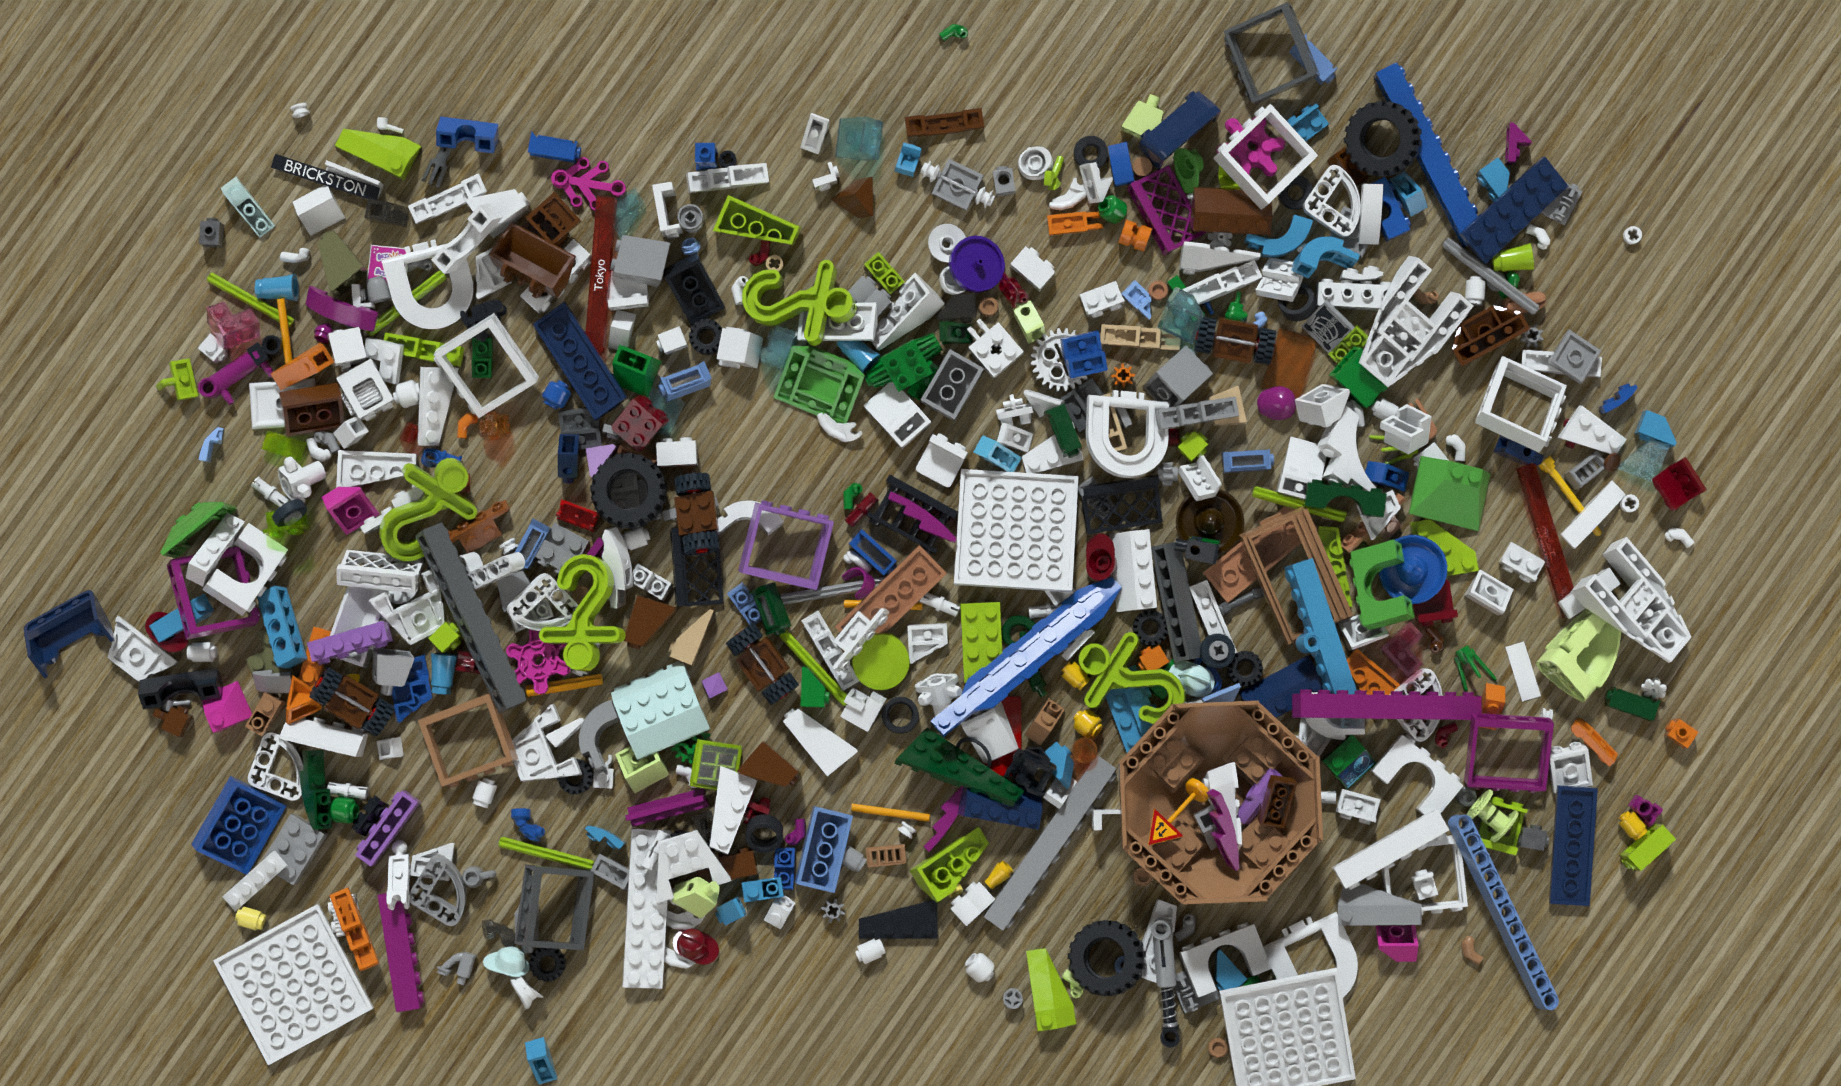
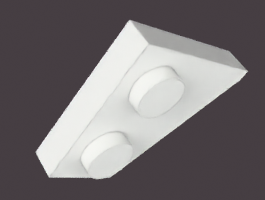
[1356,490,1401,540]
[907,623,948,664]
[1298,718,1331,756]
[410,843,455,881]

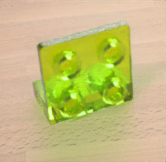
[262,511,309,539]

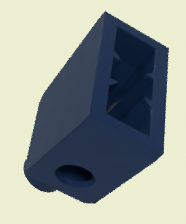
[558,434,579,484]
[1493,435,1544,466]

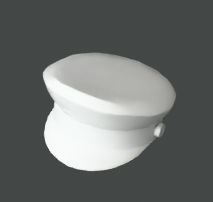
[1018,146,1053,180]
[510,976,544,1009]

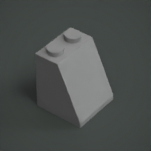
[610,235,670,287]
[1143,345,1213,408]

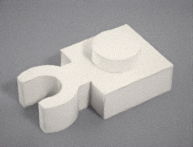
[593,755,614,789]

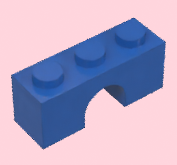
[436,117,499,153]
[1370,177,1411,242]

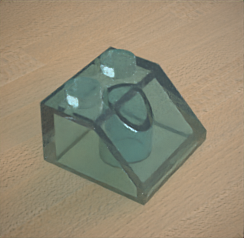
[835,117,883,161]
[1157,287,1204,344]
[759,326,797,372]

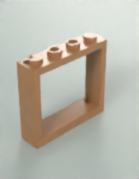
[418,693,518,789]

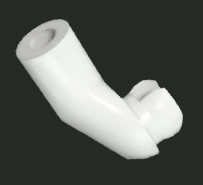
[731,276,748,305]
[1446,434,1466,461]
[306,437,331,462]
[1665,528,1694,548]
[676,765,697,788]

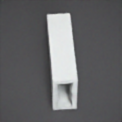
[783,708,858,776]

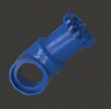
[421,448,462,468]

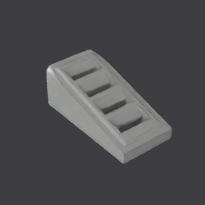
[1564,451,1605,490]

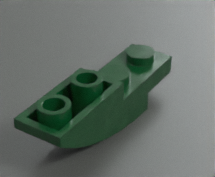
[299,750,332,830]

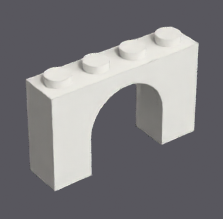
[202,523,288,616]
[1370,734,1463,815]
[1179,922,1272,998]

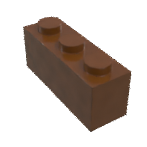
[696,847,758,883]

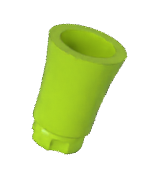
[1491,243,1534,272]

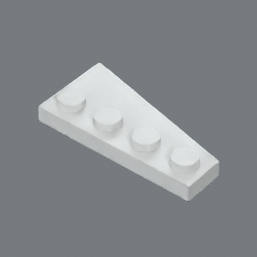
[418,367,459,446]
[336,450,418,488]
[1141,899,1177,983]

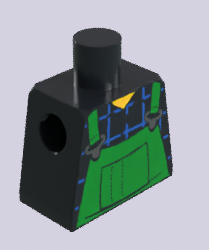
[1174,536,1221,564]

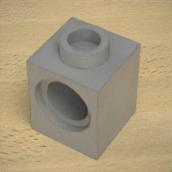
[992,166,1015,197]

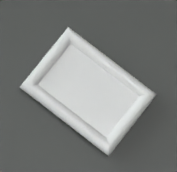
[249,378,316,430]

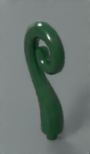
[1001,615,1047,697]

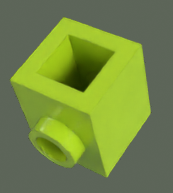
[1176,431,1208,462]

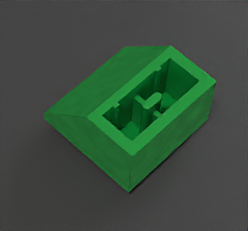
[612,344,662,397]

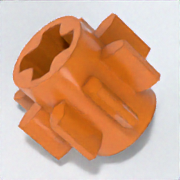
[1111,363,1135,389]

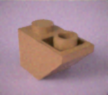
[245,692,286,736]
[1024,698,1065,746]

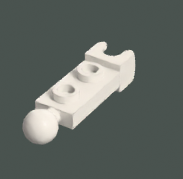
[387,840,410,910]

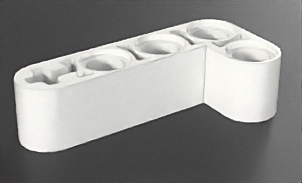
[458,552,525,590]

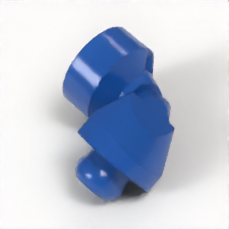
[511,808,545,842]

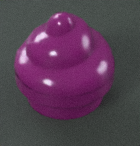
[314,323,333,344]

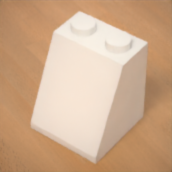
[466,189,531,238]

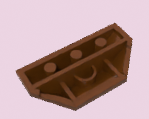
[1452,305,1530,367]

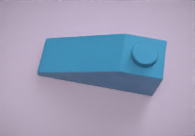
[149,594,214,643]

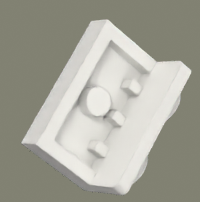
[1178,455,1222,501]
[1335,789,1381,825]

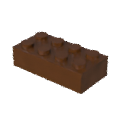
[1258,775,1297,828]

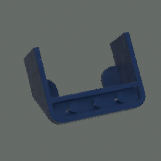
[1138,91,1221,170]
[23,590,114,678]

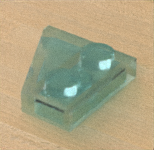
[602,188,645,239]
[1618,439,1669,482]

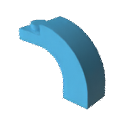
[1244,215,1313,258]
[1291,237,1360,278]

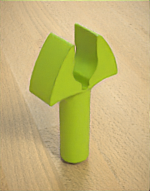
[1044,156,1064,190]

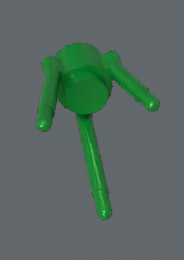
[1454,645,1497,691]

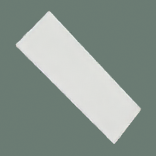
[1505,642,1541,702]

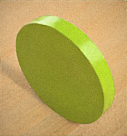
[852,633,910,690]

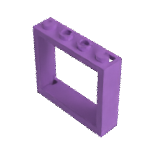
[738,500,834,590]

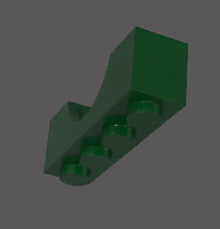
[1303,479,1387,518]

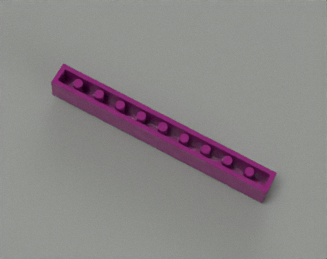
[1292,690,1482,720]

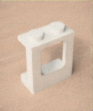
[652,182,683,239]
[336,359,395,421]

